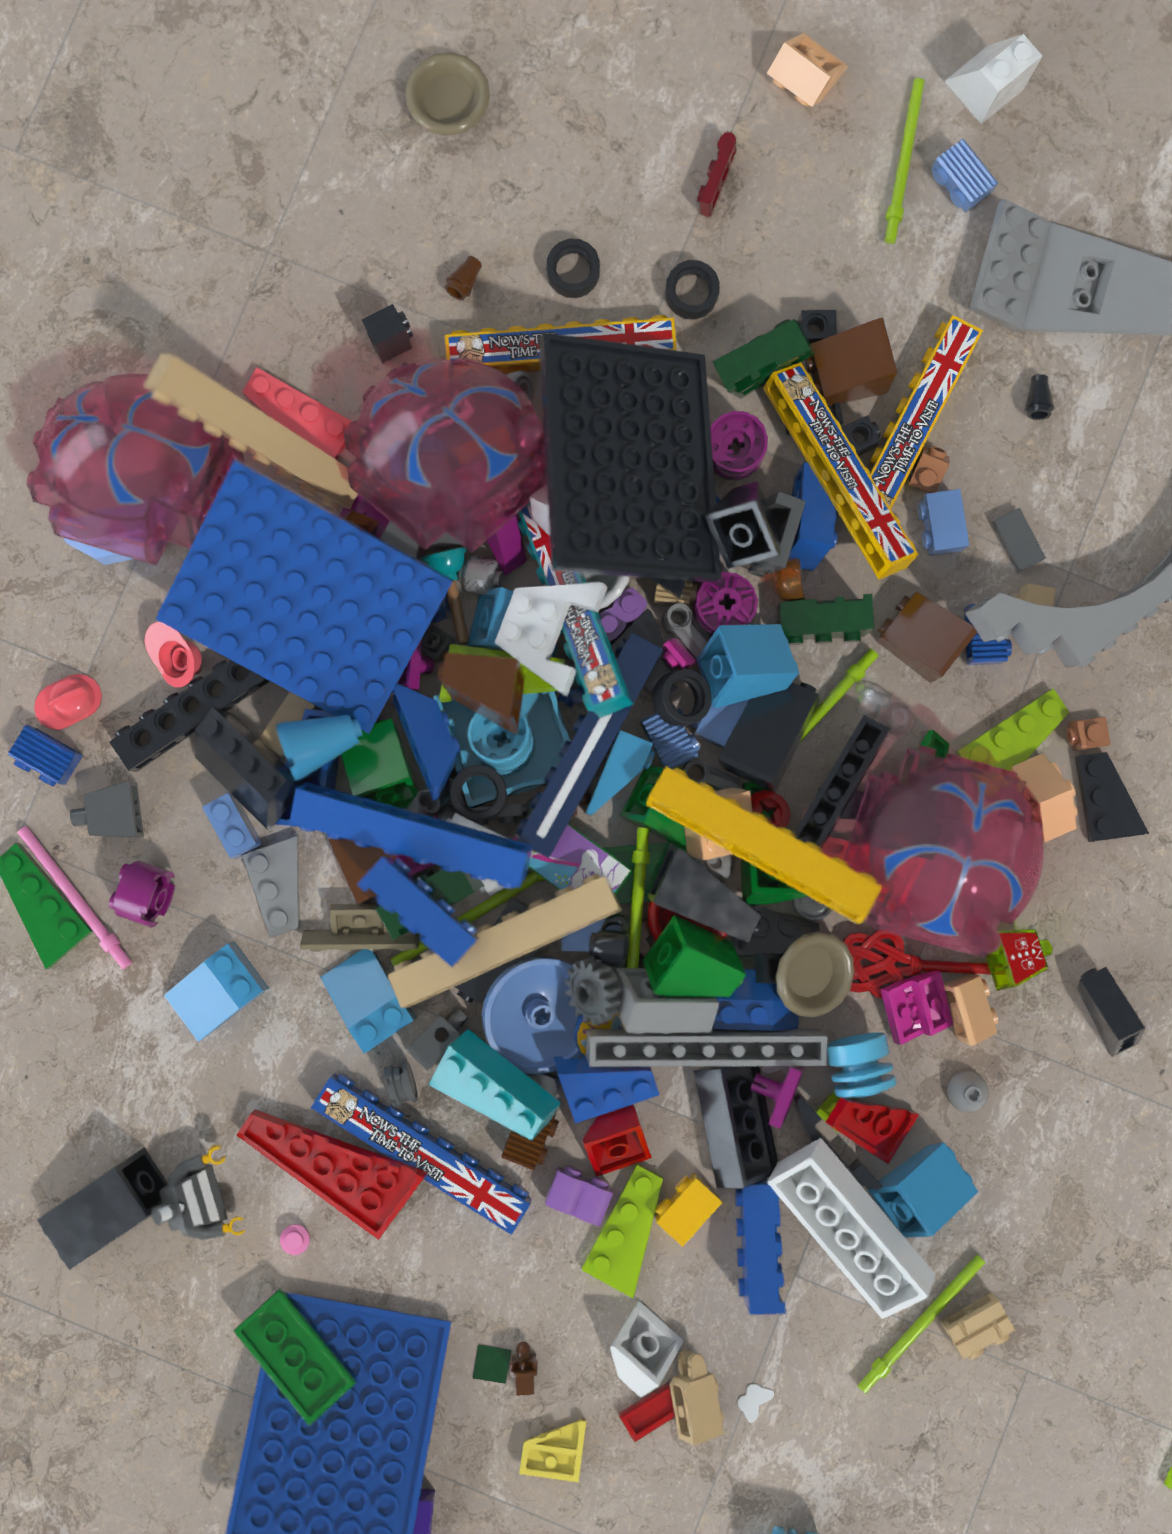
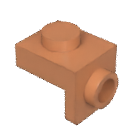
[909,446,950,493]

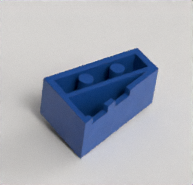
[554,1056,660,1124]

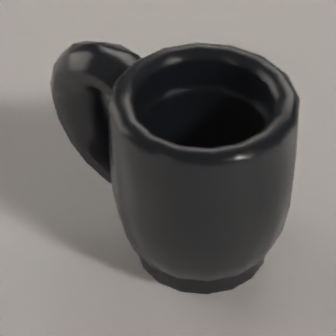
[589,913,629,965]

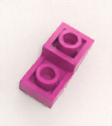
[662,638,697,670]

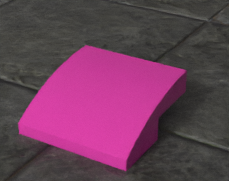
[880,970,953,1045]

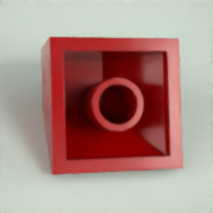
[582,1104,652,1177]

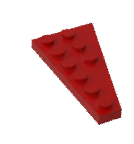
[236,1109,428,1240]

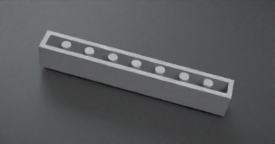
[586,1029,827,1066]

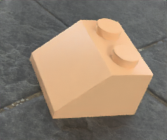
[767,33,848,107]
[943,974,998,1046]

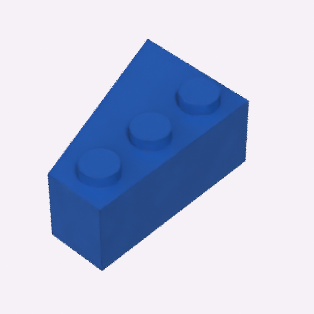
[786,462,838,571]

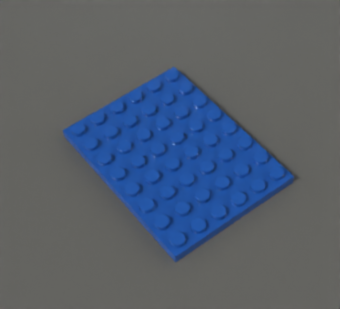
[155,459,453,734]
[225,1291,452,1534]

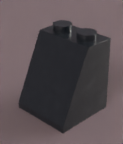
[705,481,781,569]

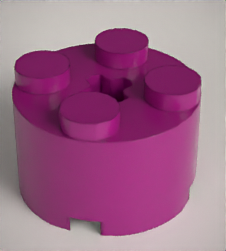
[109,861,175,927]

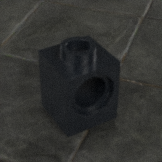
[796,310,837,344]
[841,415,881,456]

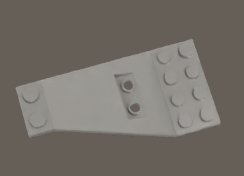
[969,199,1172,336]

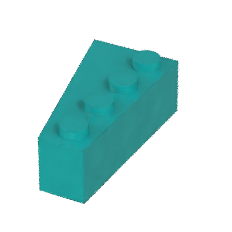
[428,1029,561,1140]

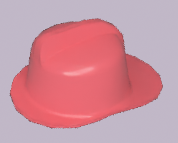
[145,622,202,687]
[34,674,102,730]

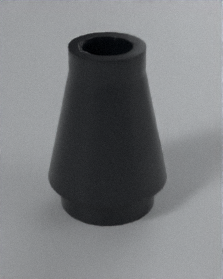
[1025,374,1054,420]

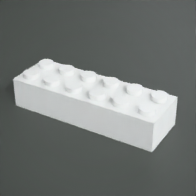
[767,1138,936,1319]

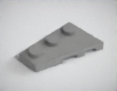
[242,836,300,938]

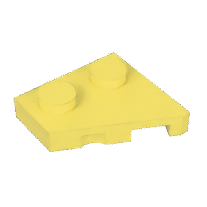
[519,1419,586,1483]

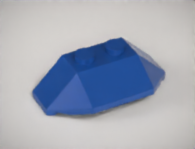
[391,684,460,800]
[712,969,799,1031]

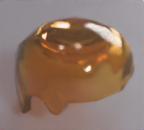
[773,559,805,602]

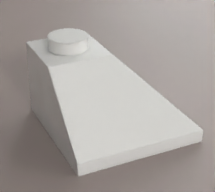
[610,1301,684,1397]

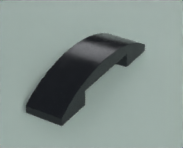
[794,1093,882,1190]

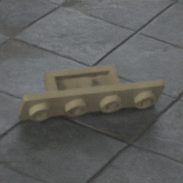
[300,904,420,952]

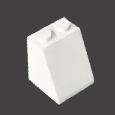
[945,34,1042,124]

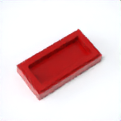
[619,1382,675,1442]

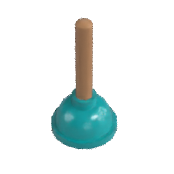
[421,547,469,644]

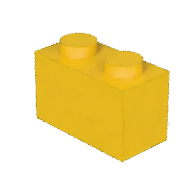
[655,1173,723,1247]

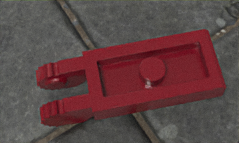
[697,131,737,217]

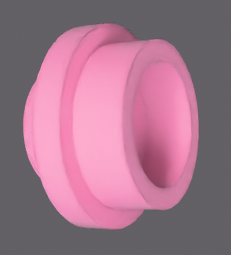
[280,1224,310,1255]

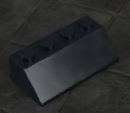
[195,707,304,830]
[694,1066,778,1188]

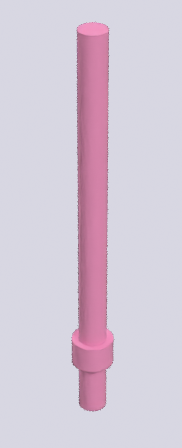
[17,826,132,970]

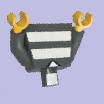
[151,1144,246,1240]

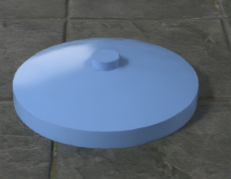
[482,956,582,1074]

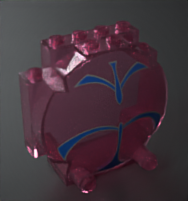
[344,358,547,553]
[26,374,244,566]
[844,745,1044,958]

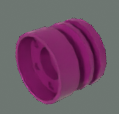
[710,411,768,480]
[693,572,758,637]

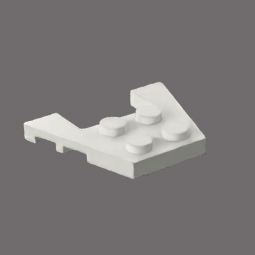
[495,582,607,696]

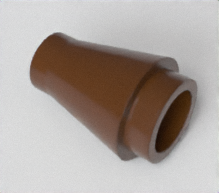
[445,256,482,301]

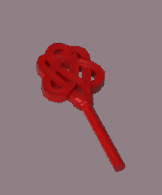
[842,928,1004,999]

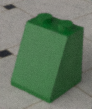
[341,718,419,809]
[620,766,687,850]
[643,915,746,997]

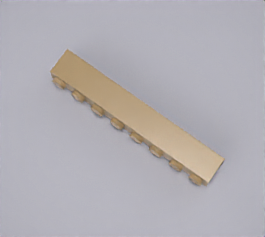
[144,353,365,510]
[387,874,622,1008]

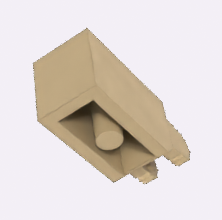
[670,1349,724,1445]

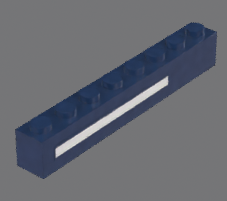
[515,633,663,859]

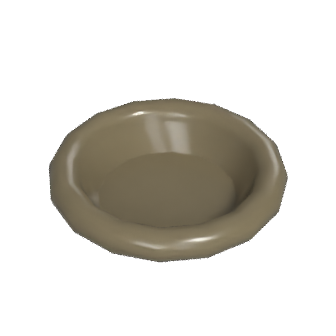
[405,52,490,136]
[776,931,854,1018]

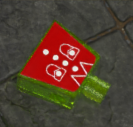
[980,929,1053,991]

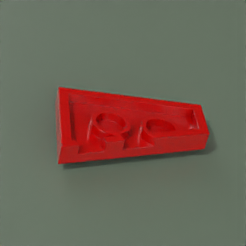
[825,1097,919,1165]

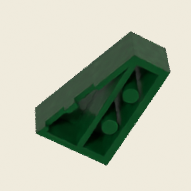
[712,319,816,399]
[776,593,874,645]
[375,869,485,940]

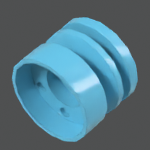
[467,712,535,775]
[827,1032,897,1097]

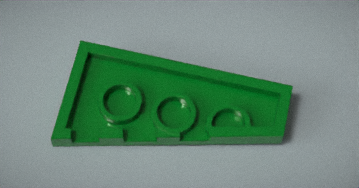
[0,843,93,970]

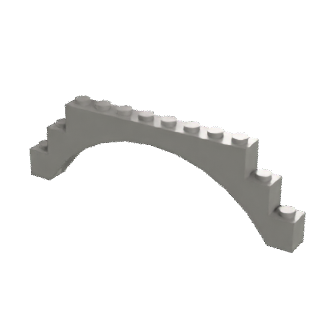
[965,548,1172,668]

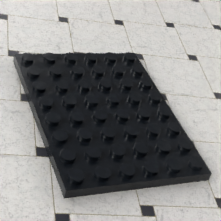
[539,332,722,583]

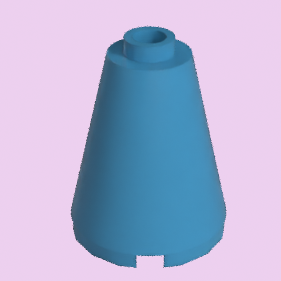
[275,715,363,781]

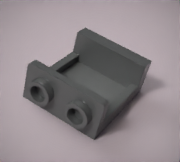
[741,492,806,577]

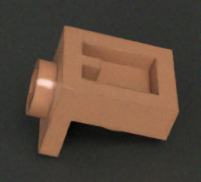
[1066,717,1111,751]

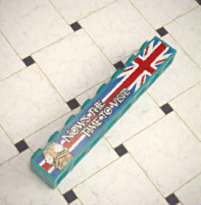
[518,502,633,718]

